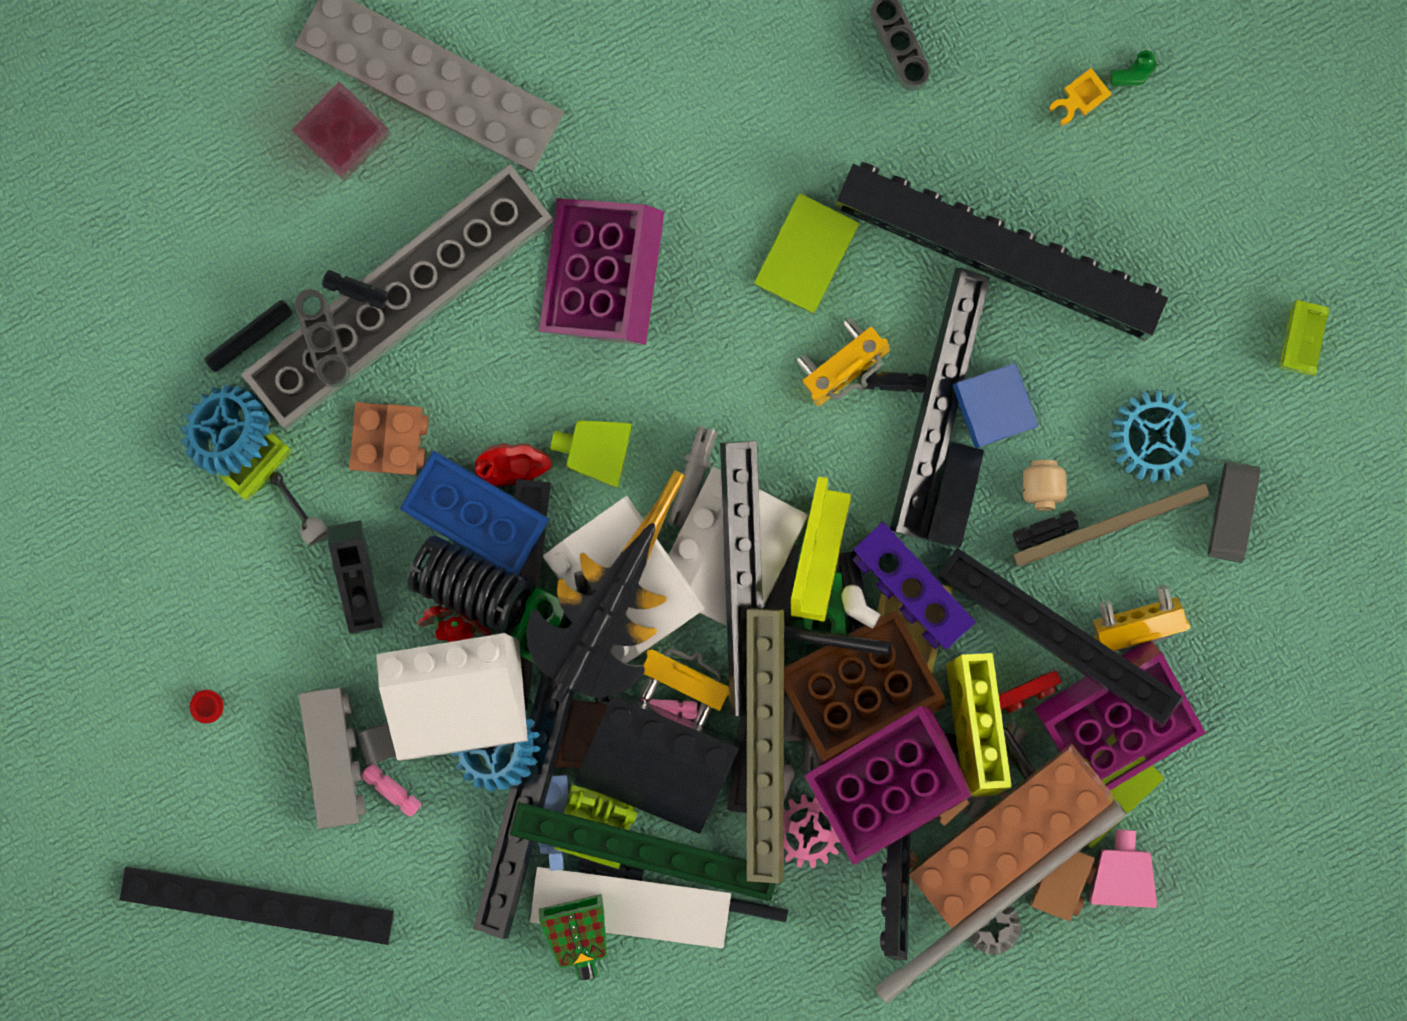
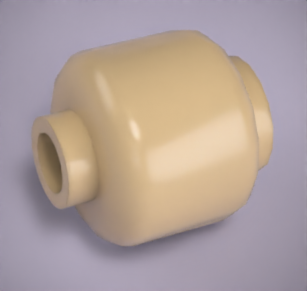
[1022,460,1067,511]

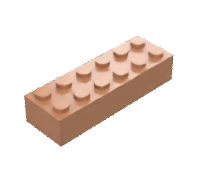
[909,743,1115,928]

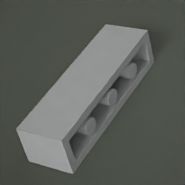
[299,687,366,829]

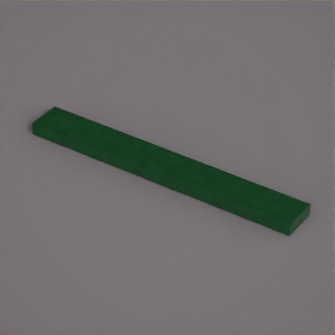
[508,801,776,902]

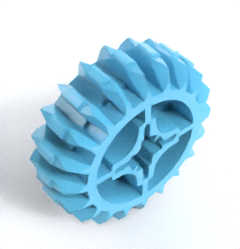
[1109,391,1202,483]

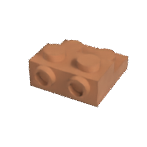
[349,402,429,476]

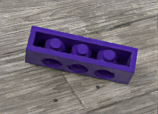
[852,522,976,650]

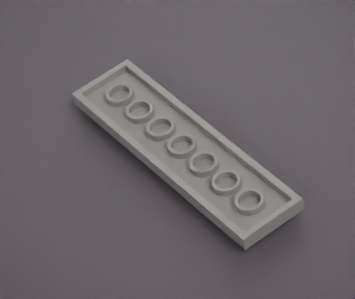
[294,0,565,172]

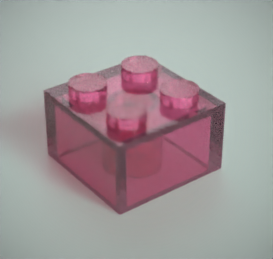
[292,81,391,182]

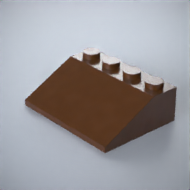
[784,610,945,765]

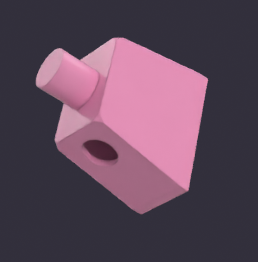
[1088,829,1157,908]

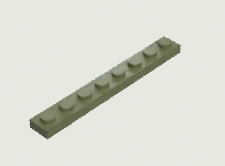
[747,608,784,883]

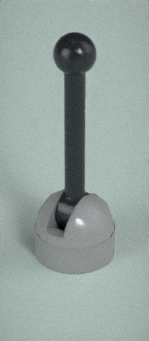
[270,472,328,547]

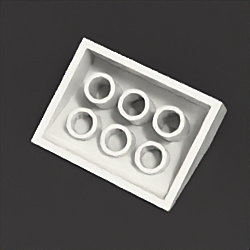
[668,466,809,626]
[543,496,705,664]
[376,633,528,761]

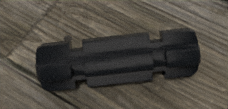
[322,270,389,309]
[860,370,927,393]
[1013,510,1079,550]
[577,857,644,881]

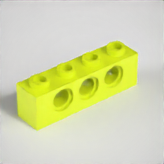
[946,653,1012,797]

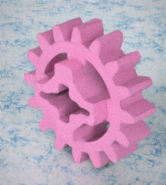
[784,794,841,868]

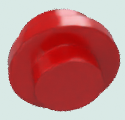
[189,690,224,724]

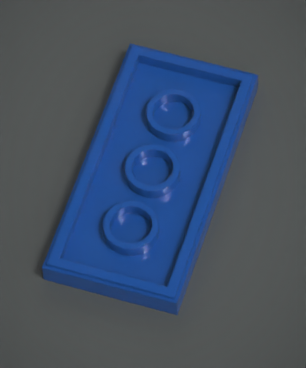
[400,450,550,575]

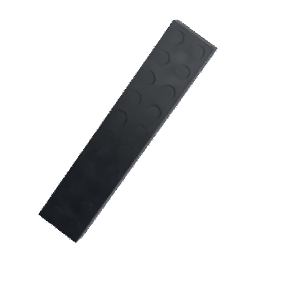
[834,162,1168,341]

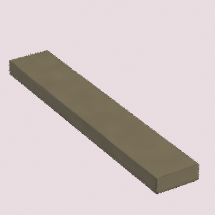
[1011,484,1209,567]

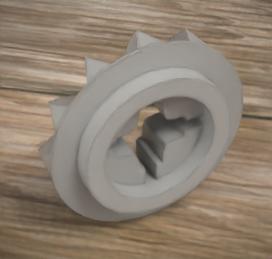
[969,900,1021,954]

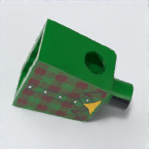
[539,894,607,980]

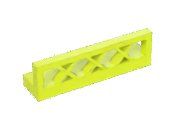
[791,476,851,622]

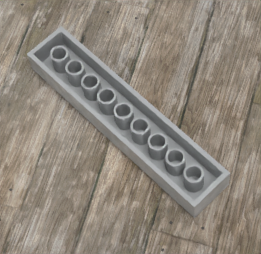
[241,164,553,430]

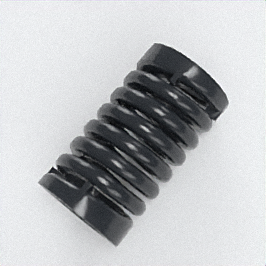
[407,535,534,636]

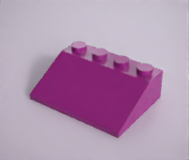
[539,198,665,345]
[1033,641,1206,790]
[804,706,972,865]

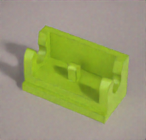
[1278,300,1329,376]
[220,431,293,501]

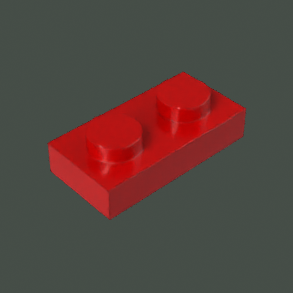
[999,670,1062,714]

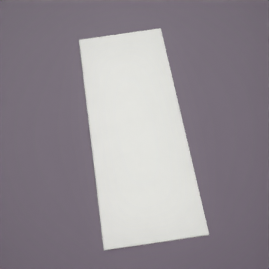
[530,867,731,948]

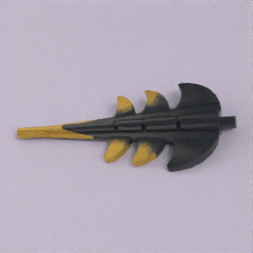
[526,470,686,703]

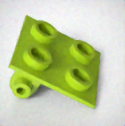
[554,785,637,869]

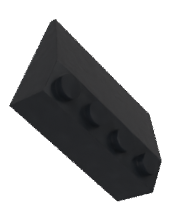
[574,692,739,834]

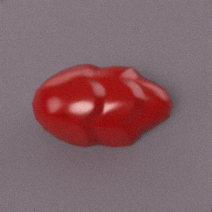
[474,443,552,486]

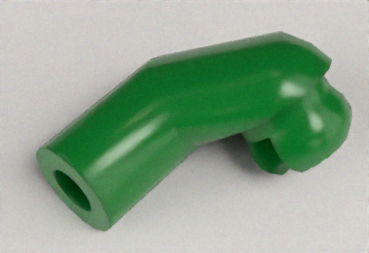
[1111,50,1156,87]

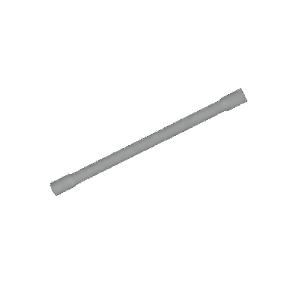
[875,799,1127,1003]

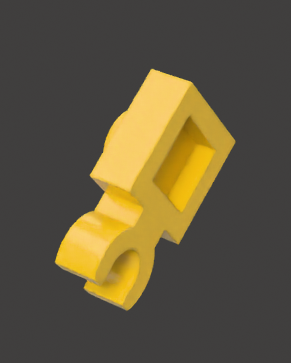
[1048,68,1112,126]

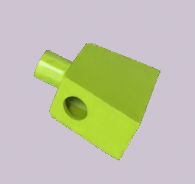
[550,420,632,488]

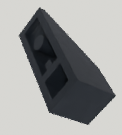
[926,442,984,548]
[328,520,383,634]

